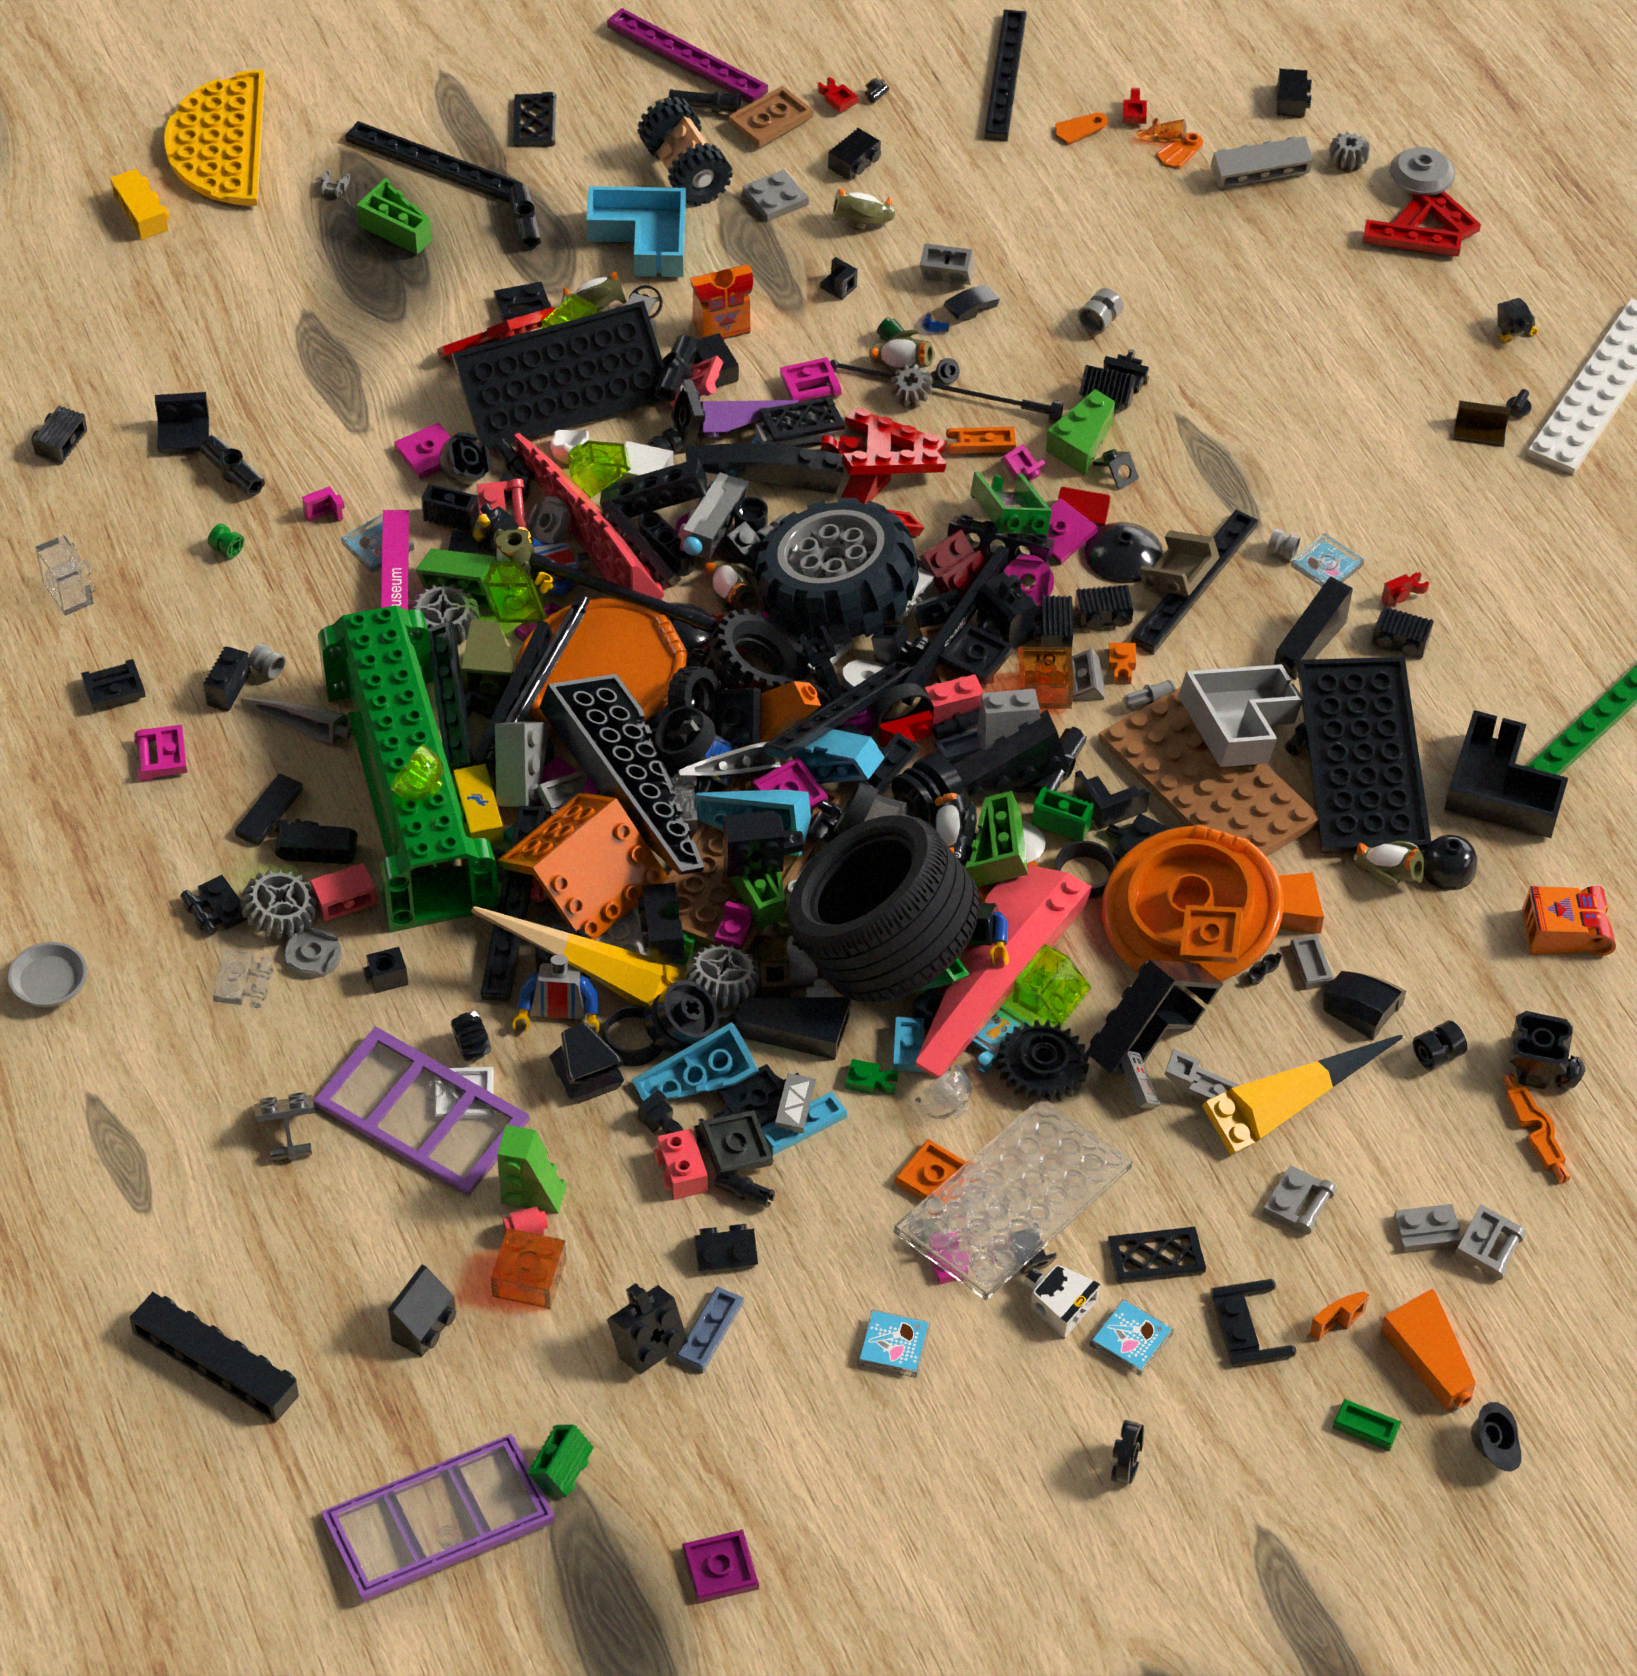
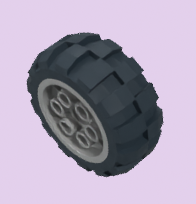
[755,498,919,644]

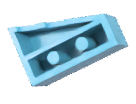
[791,729,885,784]

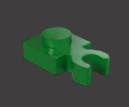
[845,1059,899,1094]

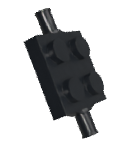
[1106,813,1171,862]
[712,1064,799,1127]

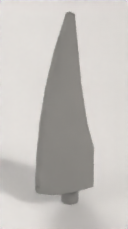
[241,698,352,745]
[678,742,782,776]

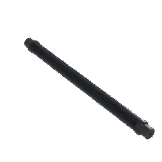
[485,595,590,766]

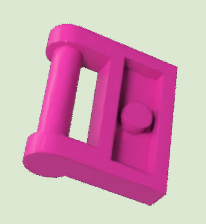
[780,357,841,402]
[134,725,187,781]

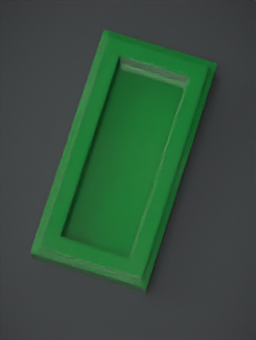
[1332,1399,1402,1451]

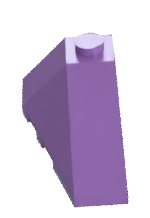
[699,400,798,437]

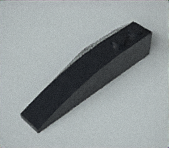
[686,443,844,494]

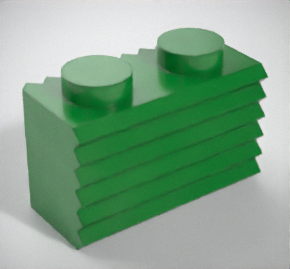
[1031,787,1094,841]
[527,1424,594,1497]

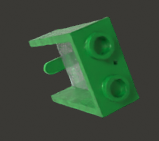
[970,472,1052,535]

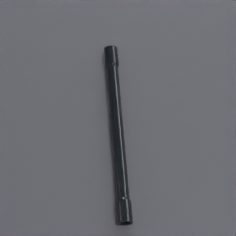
[529,552,718,634]

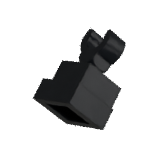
[637,1090,683,1134]

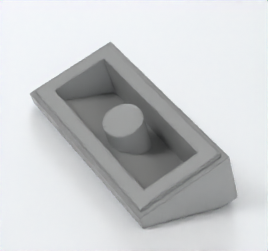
[1068,648,1105,700]

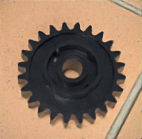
[996,1020,1090,1104]

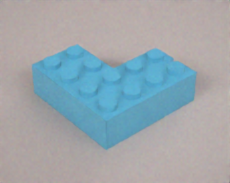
[587,186,686,277]

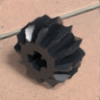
[451,1011,491,1061]

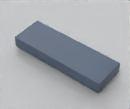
[676,1286,744,1373]

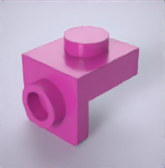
[1001,444,1045,482]
[302,486,345,521]

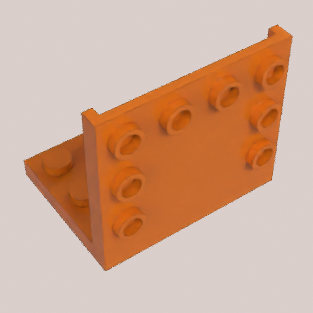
[498,792,669,940]

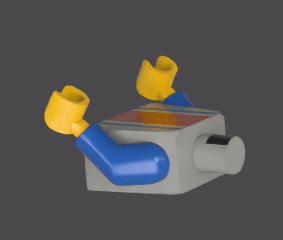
[517,527,591,601]
[512,954,602,1034]

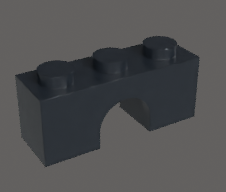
[637,882,685,962]

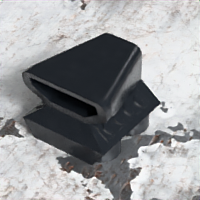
[1509,1011,1573,1089]
[549,1023,624,1103]

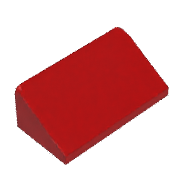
[1058,487,1111,526]

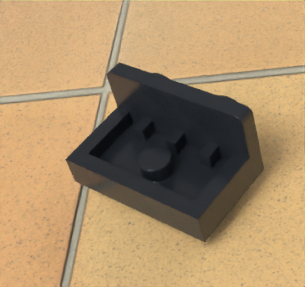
[693,1224,758,1271]

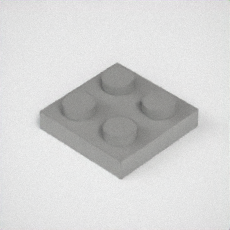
[743,170,809,222]

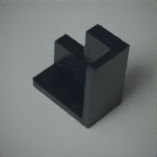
[1073,770,1150,830]

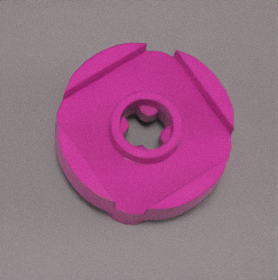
[1003,555,1054,605]

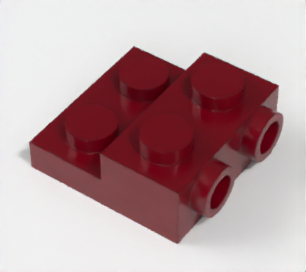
[919,529,987,601]

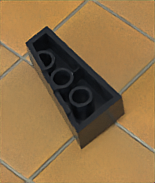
[953,709,1069,805]

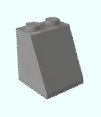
[977,689,1040,750]

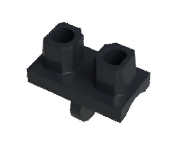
[1103,349,1149,393]
[913,589,960,629]

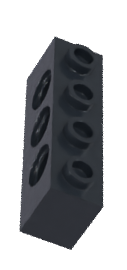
[600,458,708,518]
[947,514,1055,567]

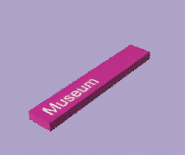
[381,510,409,610]

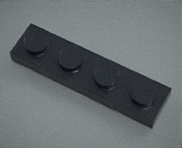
[602,500,681,586]

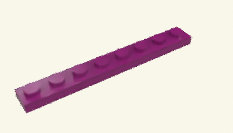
[607,8,768,103]

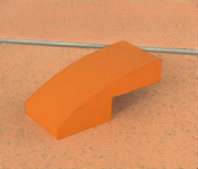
[1309,1291,1369,1341]

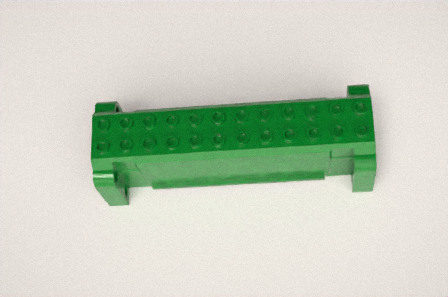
[318,605,499,933]

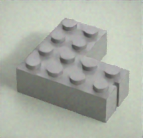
[1178,664,1303,767]

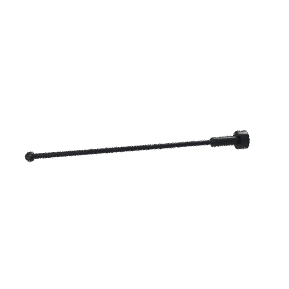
[830,359,1064,422]

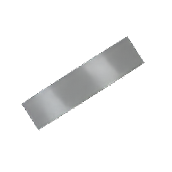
[1164,1049,1240,1102]

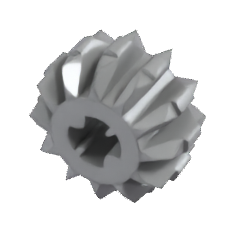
[1329,131,1370,171]
[890,364,933,407]

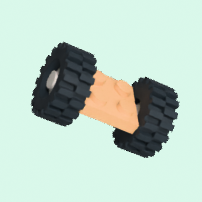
[637,97,733,206]

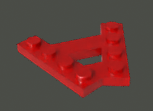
[1362,191,1481,257]
[437,307,557,360]
[841,408,947,475]

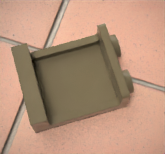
[1139,530,1220,596]

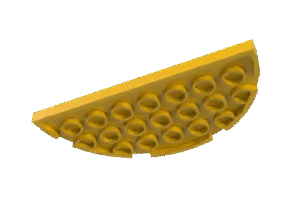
[164,69,265,206]

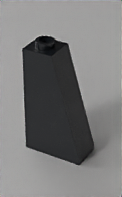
[1274,576,1353,680]
[732,997,851,1060]

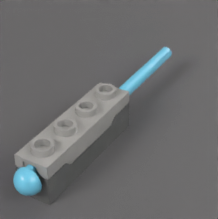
[678,435,760,559]

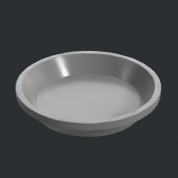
[1389,147,1455,195]
[8,942,87,1007]

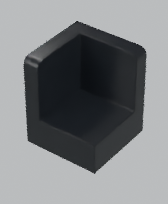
[820,257,858,300]

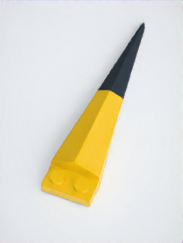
[1202,1035,1403,1155]

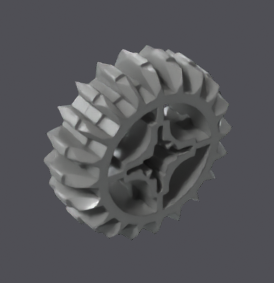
[408,583,480,643]
[241,868,318,940]
[684,944,761,1009]

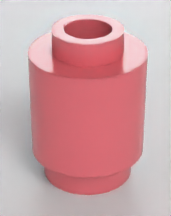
[502,1206,548,1242]

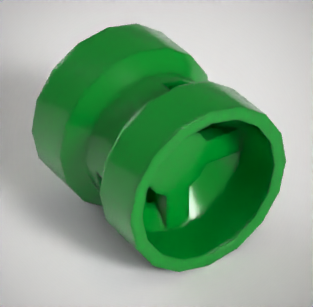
[208,523,245,558]

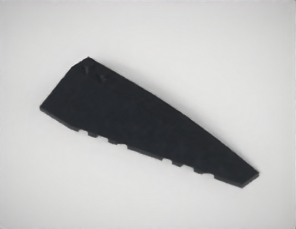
[539,674,705,875]

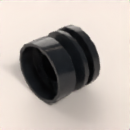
[891,752,964,824]

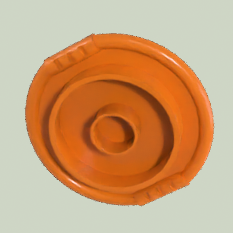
[515,598,688,730]
[1101,825,1284,981]

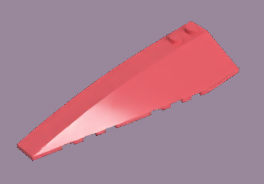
[514,433,664,600]

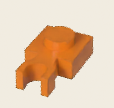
[1108,642,1136,684]

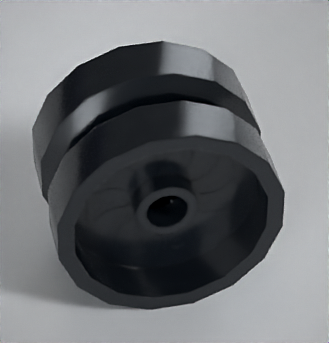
[644,980,718,1054]

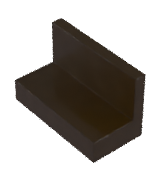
[1453,400,1510,447]

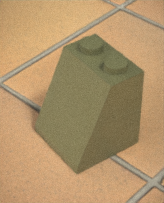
[461,619,516,703]

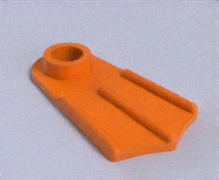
[1055,113,1108,145]
[1156,132,1203,169]

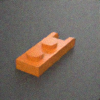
[946,427,1016,454]

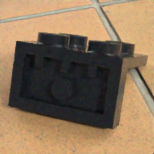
[155,392,209,453]

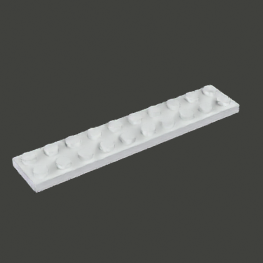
[1527,298,1637,475]

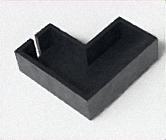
[1444,710,1568,838]
[1086,960,1223,1074]

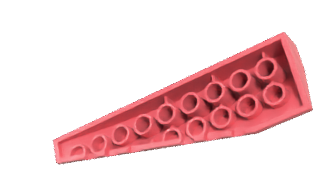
[915,865,1092,1080]

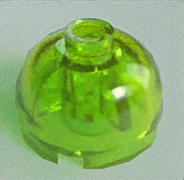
[390,744,444,801]

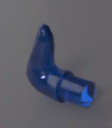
[922,312,949,333]

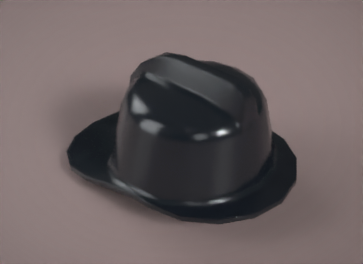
[1470,1402,1522,1472]

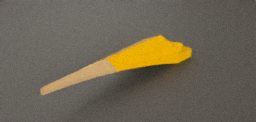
[471,907,685,1008]

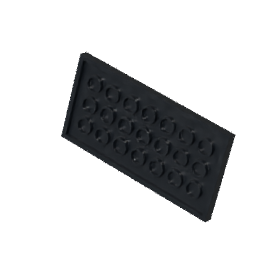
[452,300,664,450]
[1297,657,1431,853]

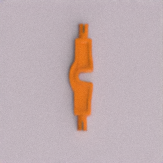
[1502,1073,1570,1184]

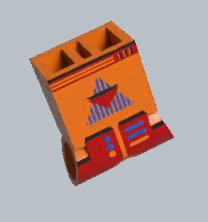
[689,264,753,339]
[1522,886,1616,956]

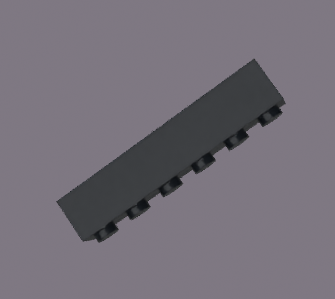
[129,1291,299,1422]

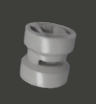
[1267,528,1301,561]
[248,643,286,679]

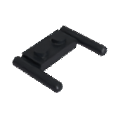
[1210,1279,1296,1367]

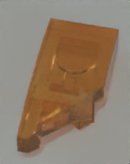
[1137,118,1187,143]

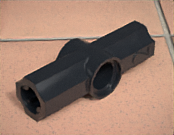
[508,183,541,250]
[655,334,697,403]
[200,435,265,496]
[1031,726,1087,797]

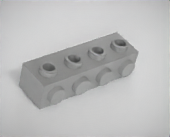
[1211,136,1313,189]

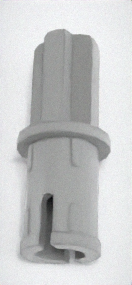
[1123,680,1176,709]

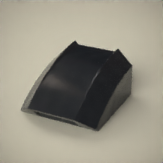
[1323,971,1406,1040]

